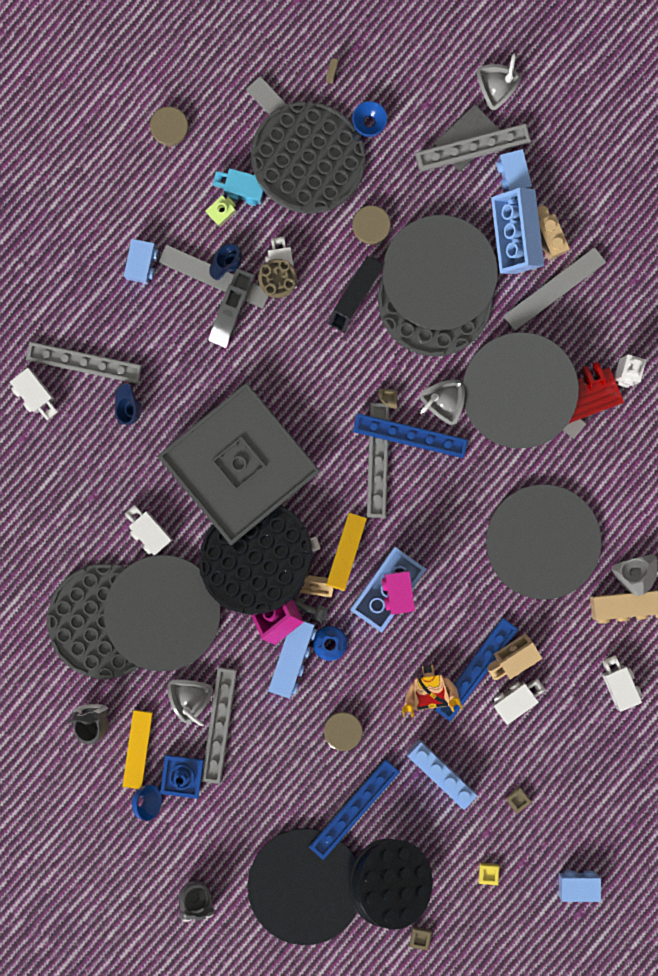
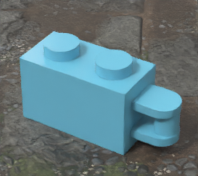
[212,168,265,206]

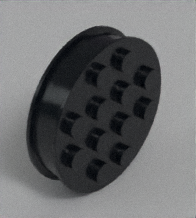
[349,838,433,930]

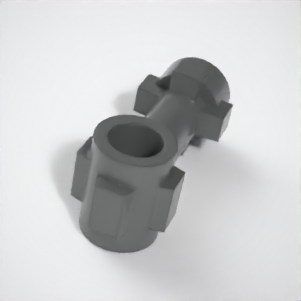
[294,598,328,624]

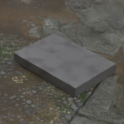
[433,105,500,172]

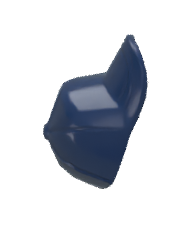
[209,243,242,280]
[115,384,142,425]

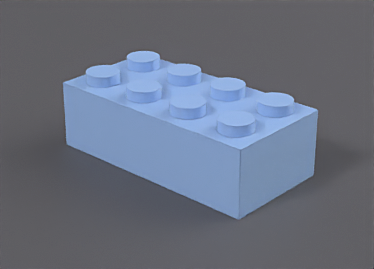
[491,188,544,274]
[350,546,427,633]

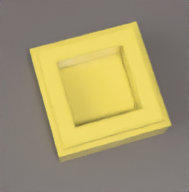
[478,863,500,885]

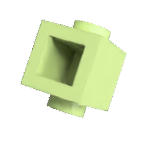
[206,196,236,227]

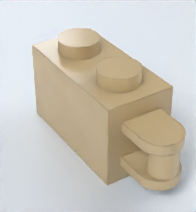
[537,205,570,261]
[487,633,542,680]

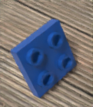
[160,754,204,799]

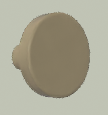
[150,106,189,147]
[352,205,391,245]
[258,259,297,298]
[324,711,362,751]

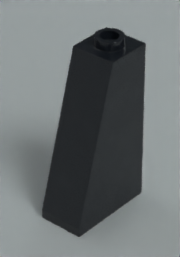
[328,256,384,334]

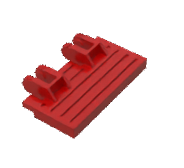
[568,362,624,424]

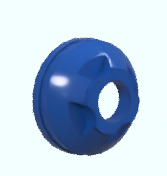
[352,101,387,137]
[313,626,347,661]
[132,785,162,821]

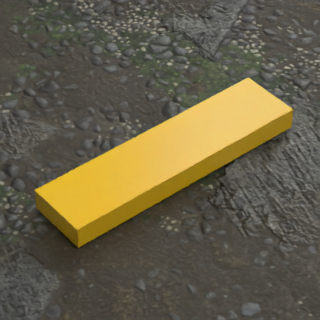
[326,513,367,591]
[122,710,153,789]

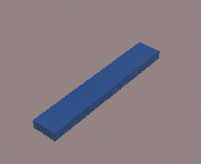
[352,413,468,458]
[435,617,518,722]
[309,759,400,860]

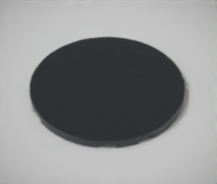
[199,505,313,615]
[248,828,357,945]

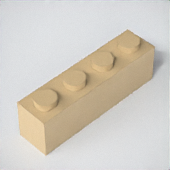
[590,590,658,623]

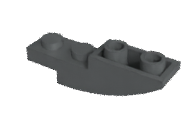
[209,268,255,348]

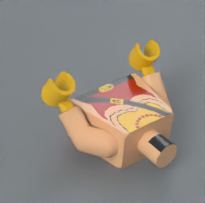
[402,665,463,717]

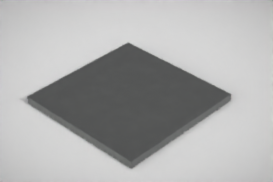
[157,382,321,545]

